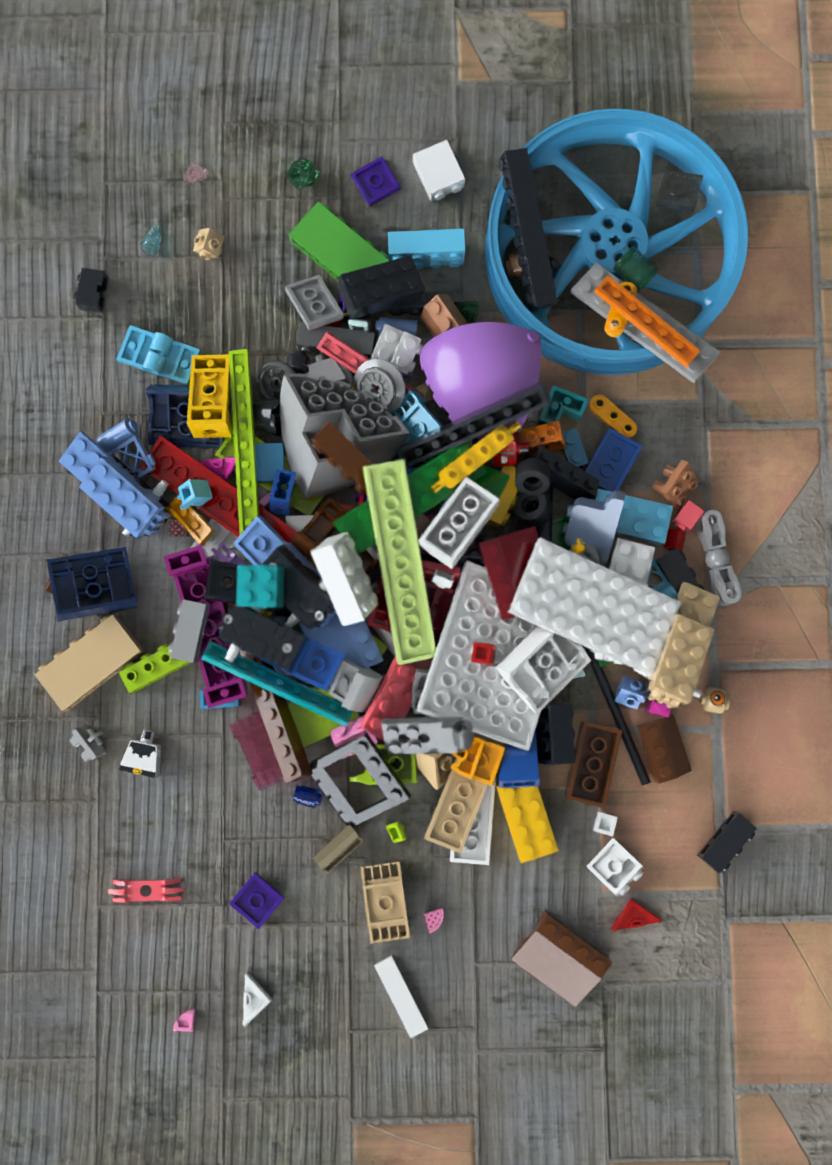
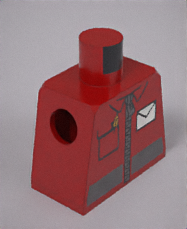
[484,429,530,468]

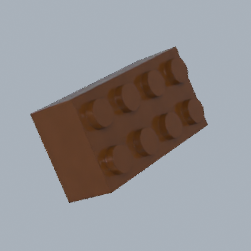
[564,721,622,808]

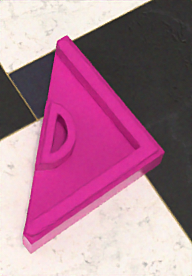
[199,456,236,482]

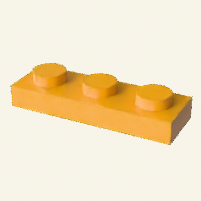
[169,496,216,546]

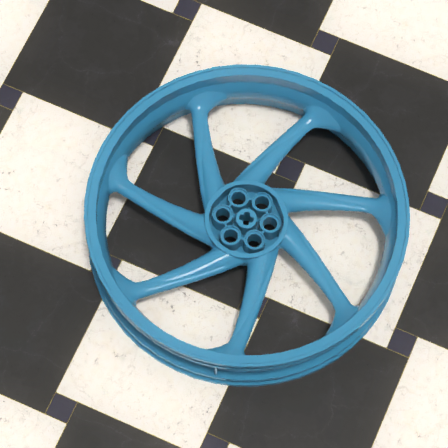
[485,109,748,375]

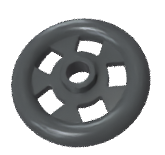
[257,361,296,399]

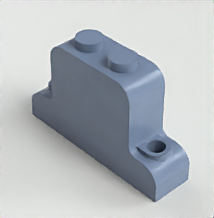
[562,491,626,568]

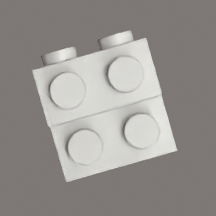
[370,324,423,375]
[586,838,644,896]

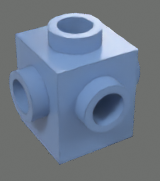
[615,676,647,709]

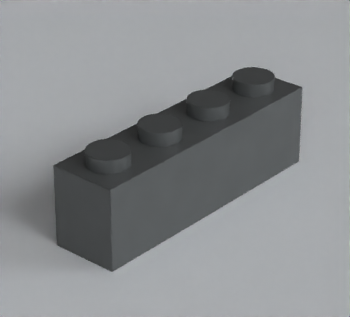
[297,322,376,359]

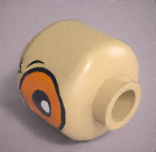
[699,687,730,714]

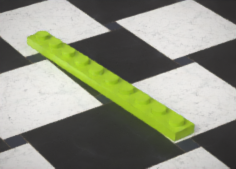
[228,349,260,535]

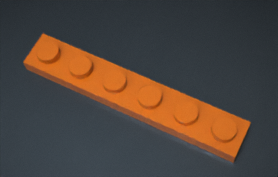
[594,275,701,368]

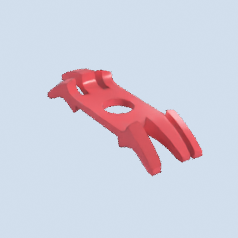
[108,878,185,902]

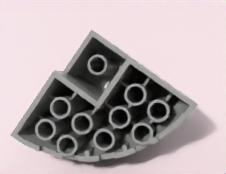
[280,374,410,498]

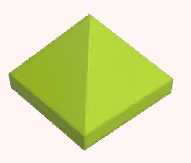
[386,821,407,843]

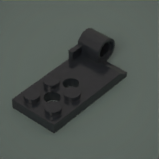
[204,560,292,617]

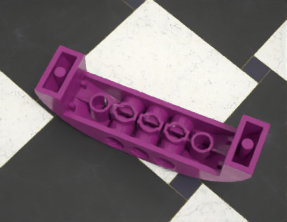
[163,545,248,709]

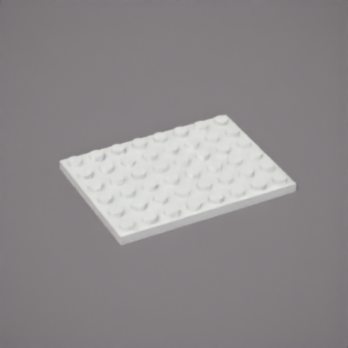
[416,561,541,751]

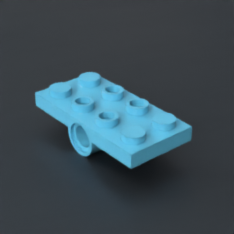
[116,325,201,386]

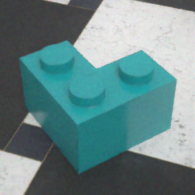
[537,385,589,426]

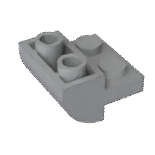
[329,659,383,712]

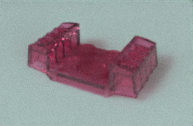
[229,710,284,791]

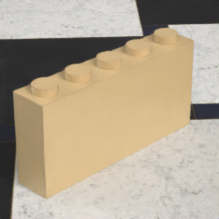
[34,614,145,711]

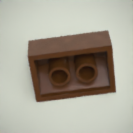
[636,715,692,784]

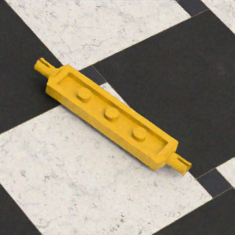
[431,421,521,493]

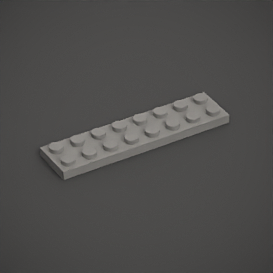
[571,263,720,383]

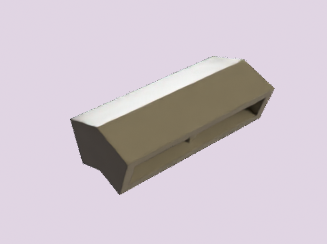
[313,824,364,874]

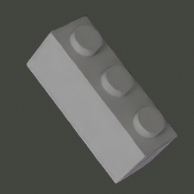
[169,600,210,663]

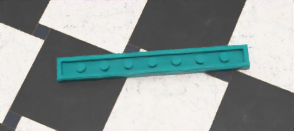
[202,641,353,727]

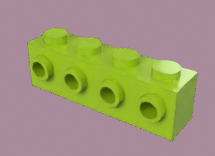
[119,644,192,693]

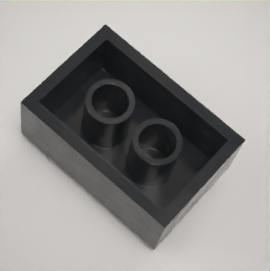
[535,703,576,765]

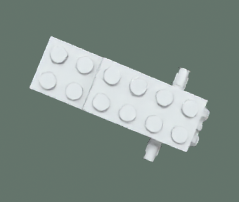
[588,538,655,665]

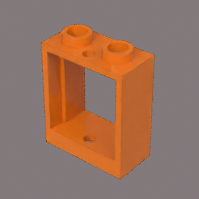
[520,421,567,452]

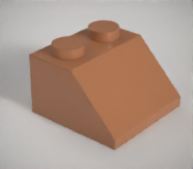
[420,294,468,338]

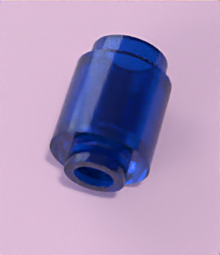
[293,785,323,809]

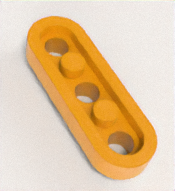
[605,282,637,337]
[589,394,637,439]

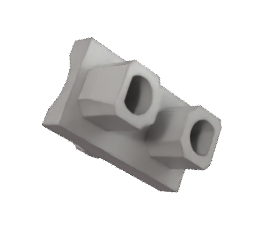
[70,724,107,762]

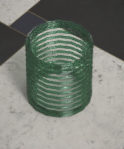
[613,246,659,292]

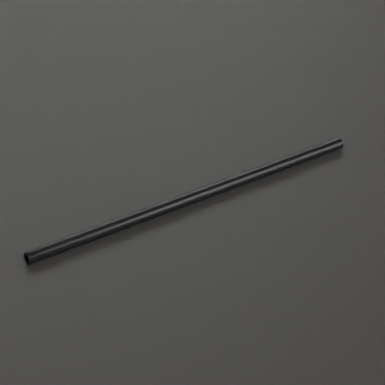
[528,505,651,785]

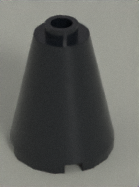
[252,398,282,436]

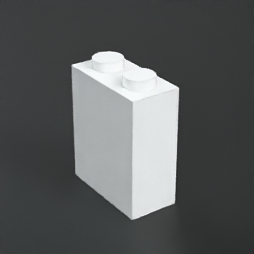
[413,140,465,201]

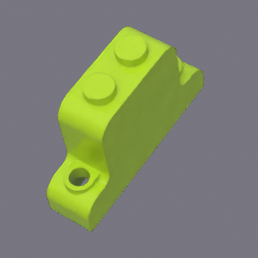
[288,686,361,747]

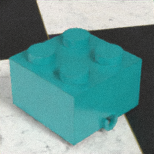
[236,564,284,609]

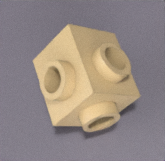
[193,228,225,260]

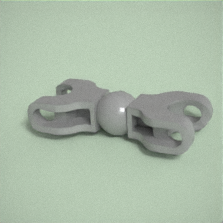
[695,510,741,606]

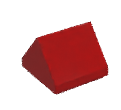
[663,529,686,551]

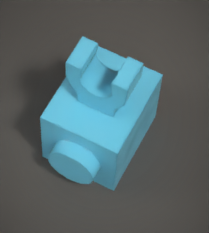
[177,479,213,509]

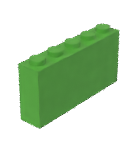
[289,202,389,281]

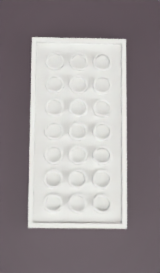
[508,538,681,676]

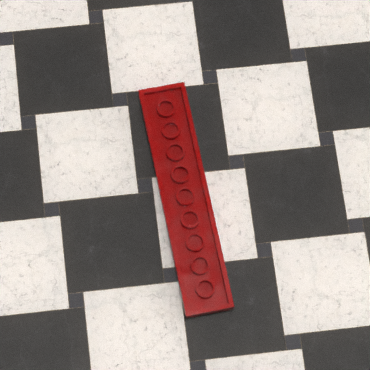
[139,435,305,557]

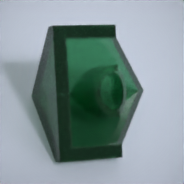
[453,301,480,324]

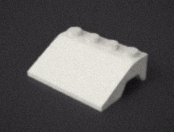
[496,626,591,714]

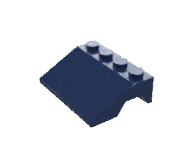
[145,384,225,448]
[46,547,137,622]

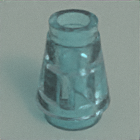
[140,225,162,255]

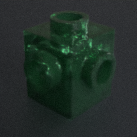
[285,159,319,189]

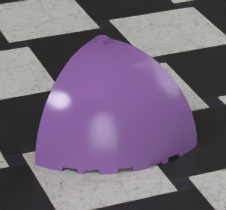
[419,322,541,440]

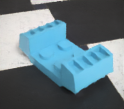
[390,389,447,464]

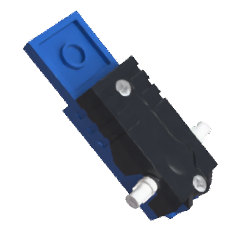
[218,603,345,692]

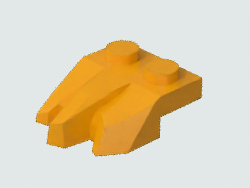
[450,737,506,786]

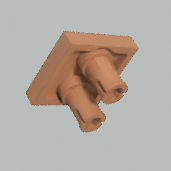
[652,460,699,511]

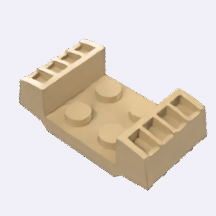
[361,862,410,943]

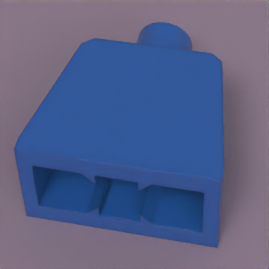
[269,469,296,515]

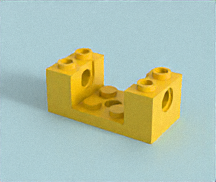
[187,354,233,438]

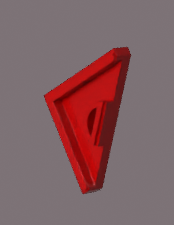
[611,898,662,931]

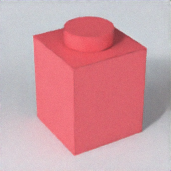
[671,500,704,532]

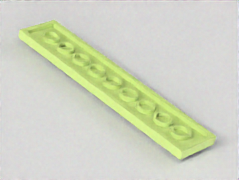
[363,460,436,665]

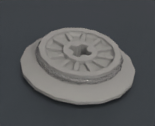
[354,358,406,413]

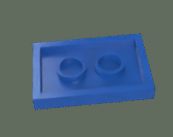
[585,428,642,492]

